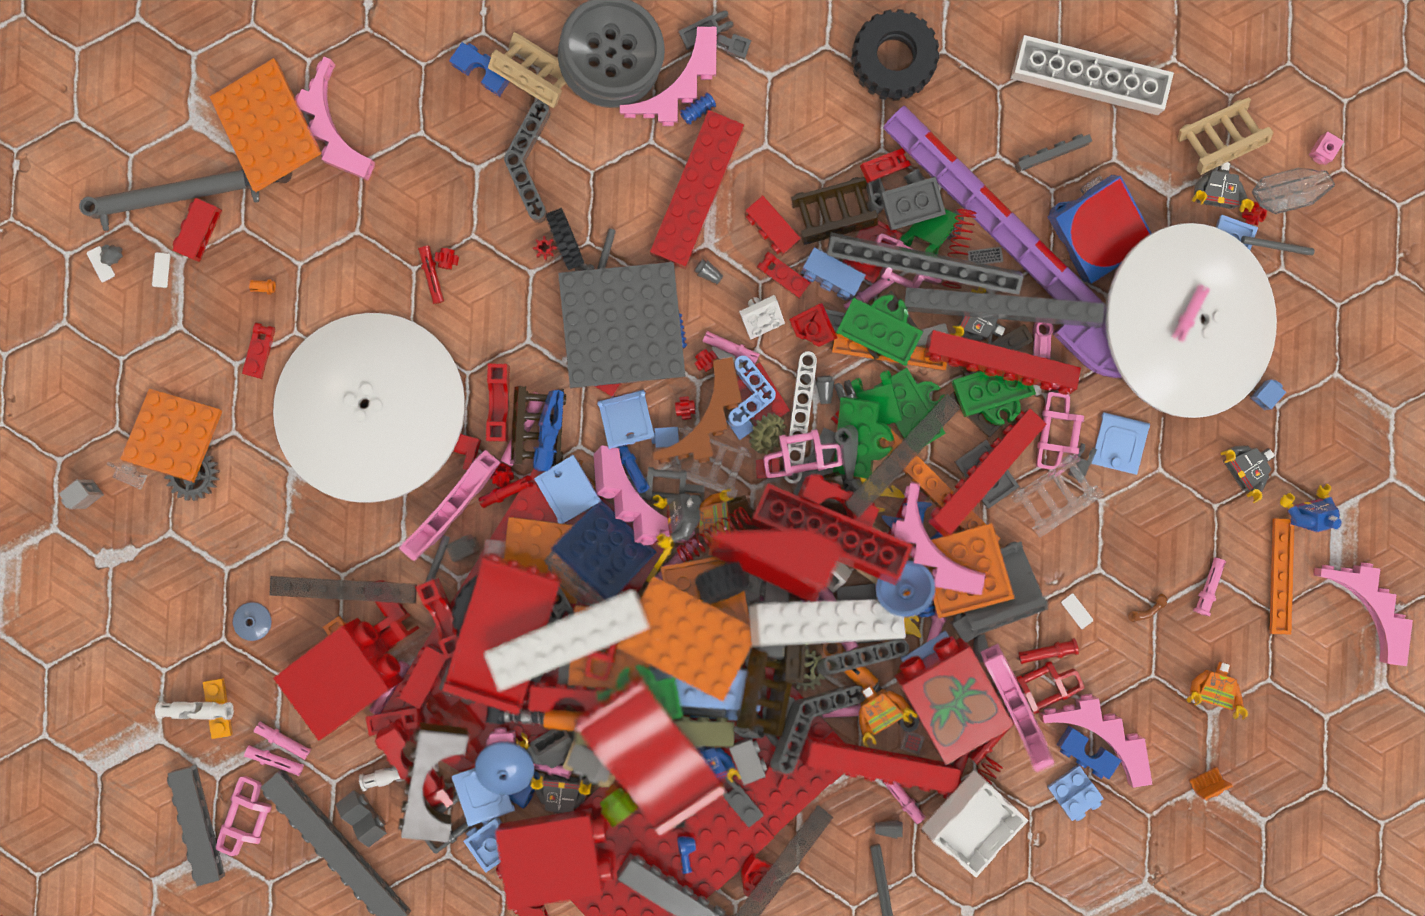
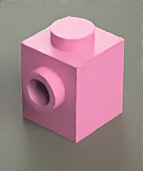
[1309,132,1344,165]
[487,728,516,746]

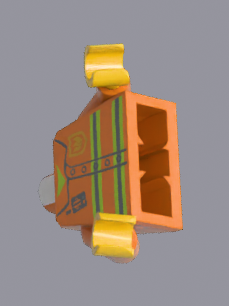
[696,489,733,544]
[1187,662,1248,720]
[859,685,917,747]

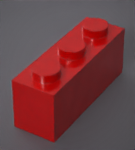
[745,195,801,256]
[172,198,222,262]
[399,644,449,709]

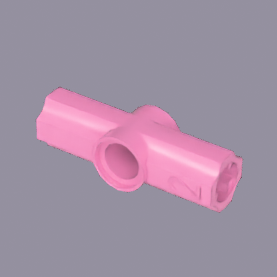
[1032,322,1053,359]

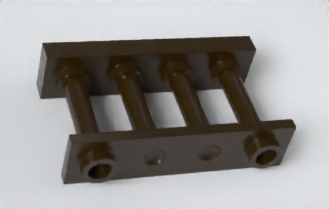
[791,177,878,245]
[510,386,566,466]
[736,649,792,737]

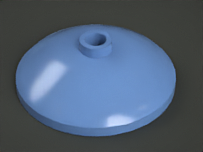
[876,561,935,617]
[475,742,534,795]

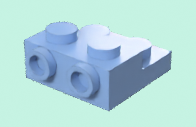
[1047,765,1104,821]
[464,817,502,873]

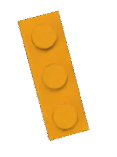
[203,678,233,739]

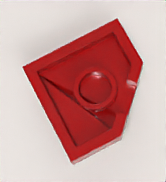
[789,303,837,347]
[741,855,781,903]

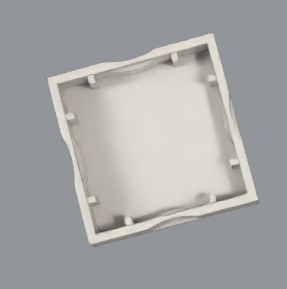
[921,771,1029,877]

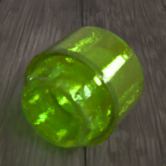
[600,788,639,828]

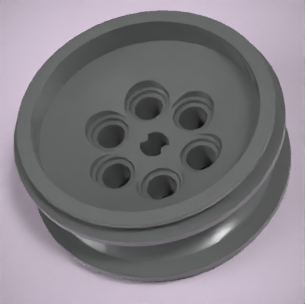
[558,0,665,108]

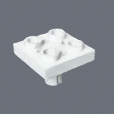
[739,295,785,340]

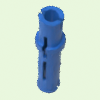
[615,445,649,493]

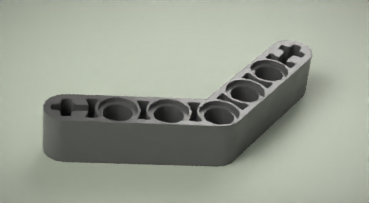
[504,100,551,223]
[771,685,865,774]

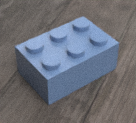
[801,247,865,301]

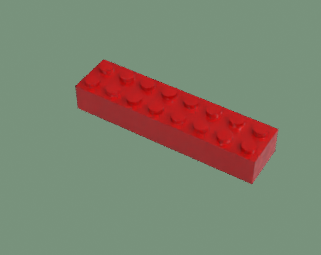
[650,110,744,270]
[751,484,913,585]
[798,736,961,795]

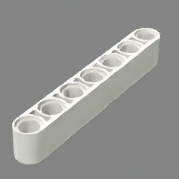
[784,352,817,483]

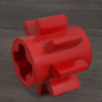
[1242,202,1267,226]
[533,236,557,261]
[434,248,459,270]
[694,349,718,372]
[675,396,696,420]
[490,463,514,487]

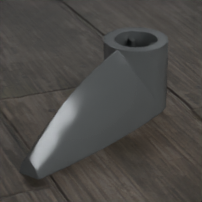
[866,160,885,215]
[835,425,858,480]

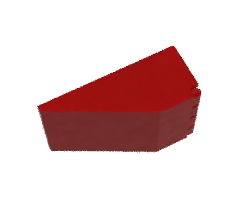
[708,530,843,602]

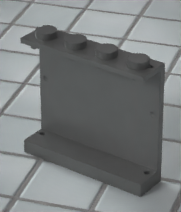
[965,542,1048,636]

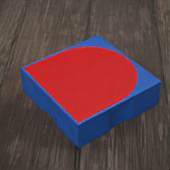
[1047,175,1152,284]

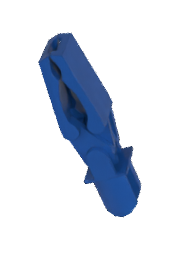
[533,390,564,471]

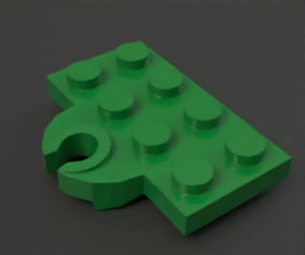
[836,295,924,366]
[873,368,946,452]
[951,371,1036,425]
[833,396,894,479]
[596,665,683,719]

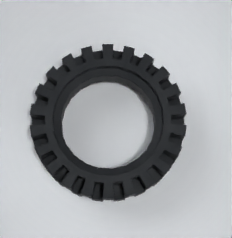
[545,207,584,270]

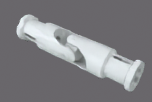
[155,701,234,720]
[359,760,439,791]

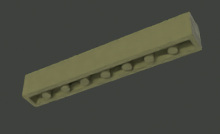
[574,717,734,747]

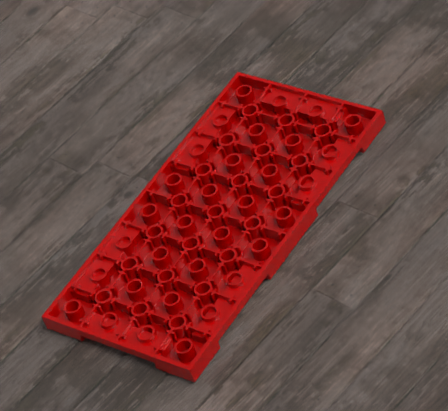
[571,646,845,916]

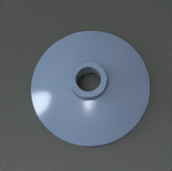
[233,602,272,641]

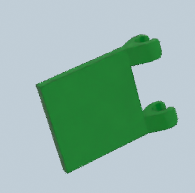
[900,208,961,254]
[851,370,903,425]

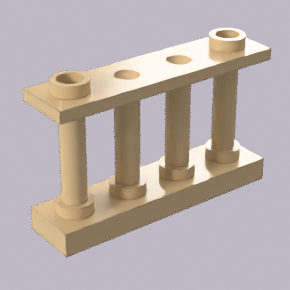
[488,32,567,108]
[1177,97,1273,175]

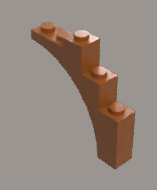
[653,357,742,464]

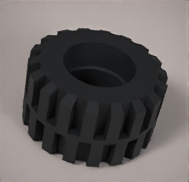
[694,562,749,604]

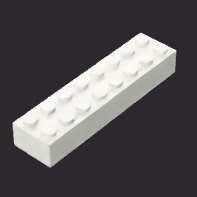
[1011,35,1174,115]
[484,590,651,691]
[749,600,906,647]

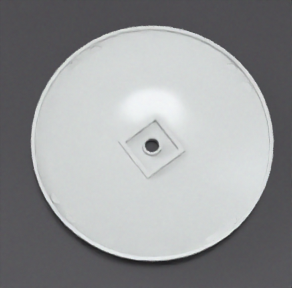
[1106,223,1277,418]
[273,313,465,503]

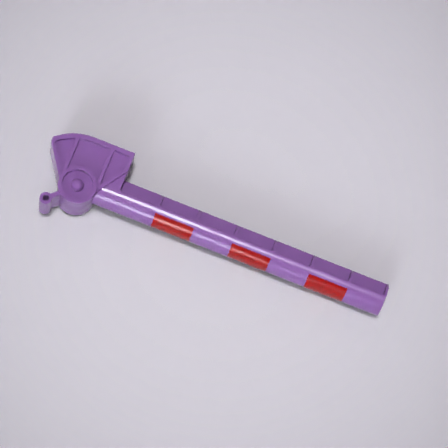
[883,105,1123,378]

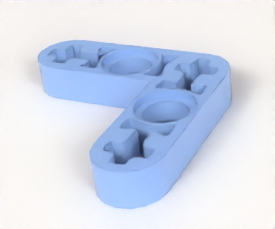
[727,356,776,427]

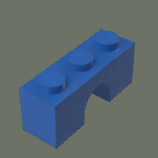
[449,42,510,97]
[1056,726,1122,779]

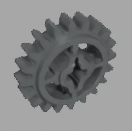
[164,452,220,501]

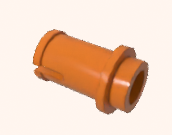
[249,279,276,295]

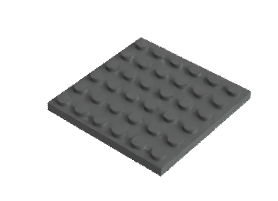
[558,262,686,389]

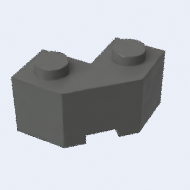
[336,790,387,847]

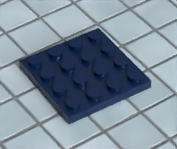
[551,499,657,601]

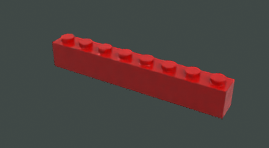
[924,330,1081,395]
[928,409,1047,537]

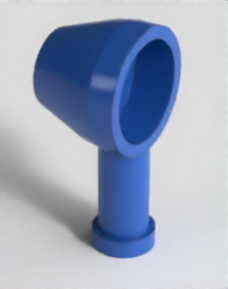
[677,836,696,874]

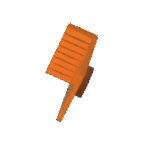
[1189,767,1233,800]

